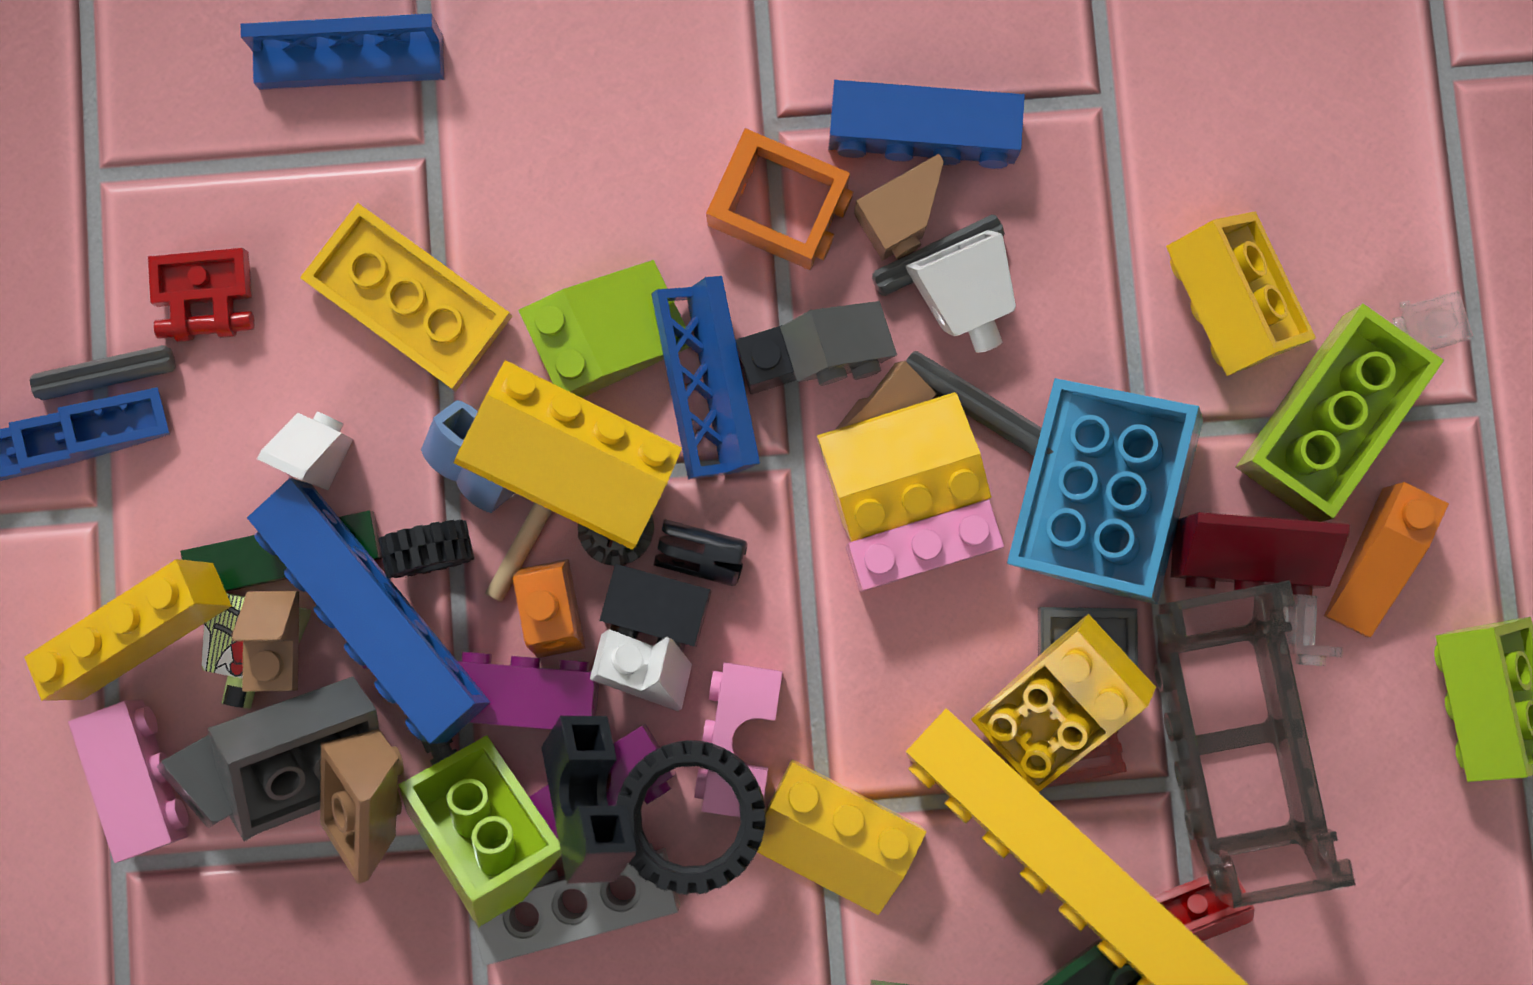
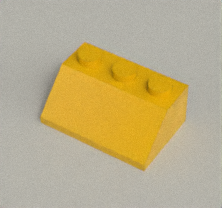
[1166,211,1316,376]
[817,392,992,542]
[757,759,927,915]

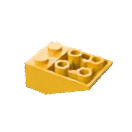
[971,614,1156,792]

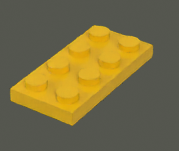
[300,203,512,392]

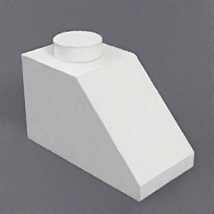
[257,411,353,490]

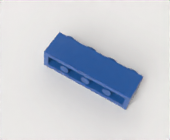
[828,80,1025,169]

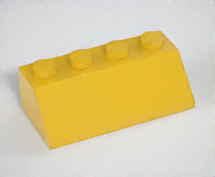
[453,360,682,550]

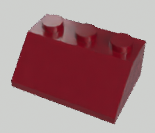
[1171,512,1350,597]

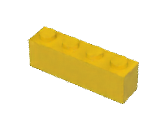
[24,559,232,701]

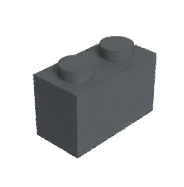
[780,301,897,386]

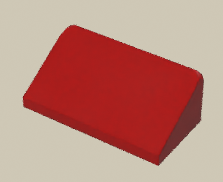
[1152,865,1255,942]

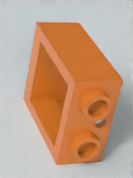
[706,128,854,270]

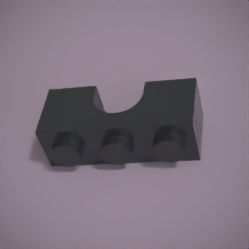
[541,716,637,884]

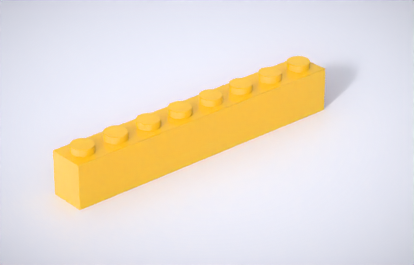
[906,708,1248,985]

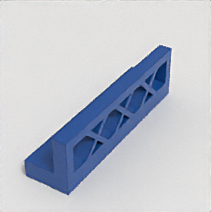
[240,13,444,89]
[651,276,760,480]

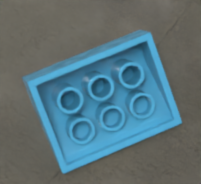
[1007,378,1203,605]

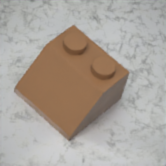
[320,729,403,884]

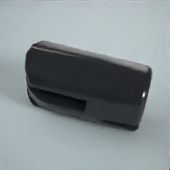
[653,519,747,586]

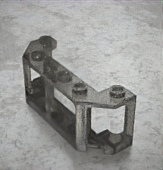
[1154,580,1356,908]

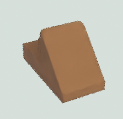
[232,591,299,692]

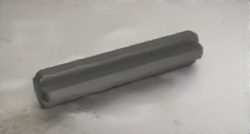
[872,215,1005,296]
[30,345,176,400]

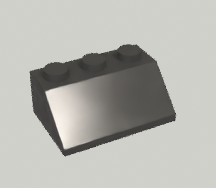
[208,677,379,839]

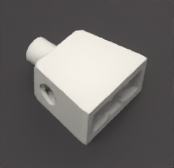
[906,230,1016,353]

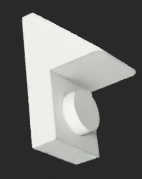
[590,629,692,711]

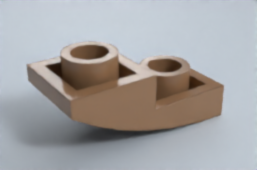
[836,361,937,429]

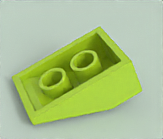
[518,260,689,398]

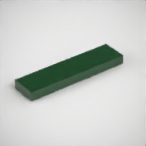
[180,510,382,592]

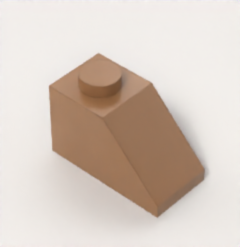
[854,154,944,261]

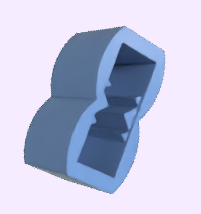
[421,400,514,513]

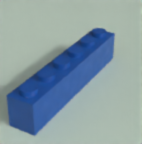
[247,478,491,744]

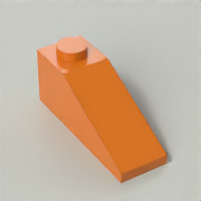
[1324,482,1449,637]

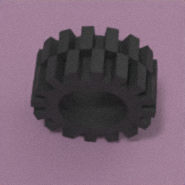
[378,519,474,578]

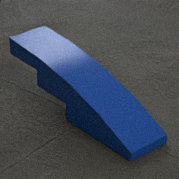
[0,387,170,481]

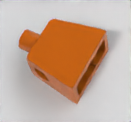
[513,559,586,658]

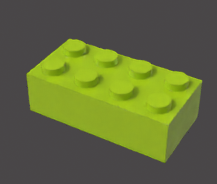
[1236,304,1444,522]

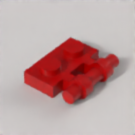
[148,248,255,342]

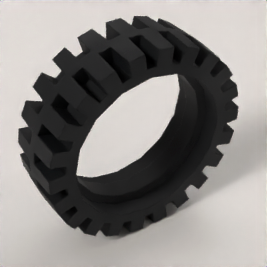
[616,740,766,895]

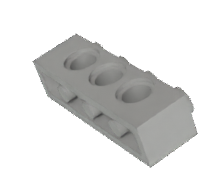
[471,843,680,966]

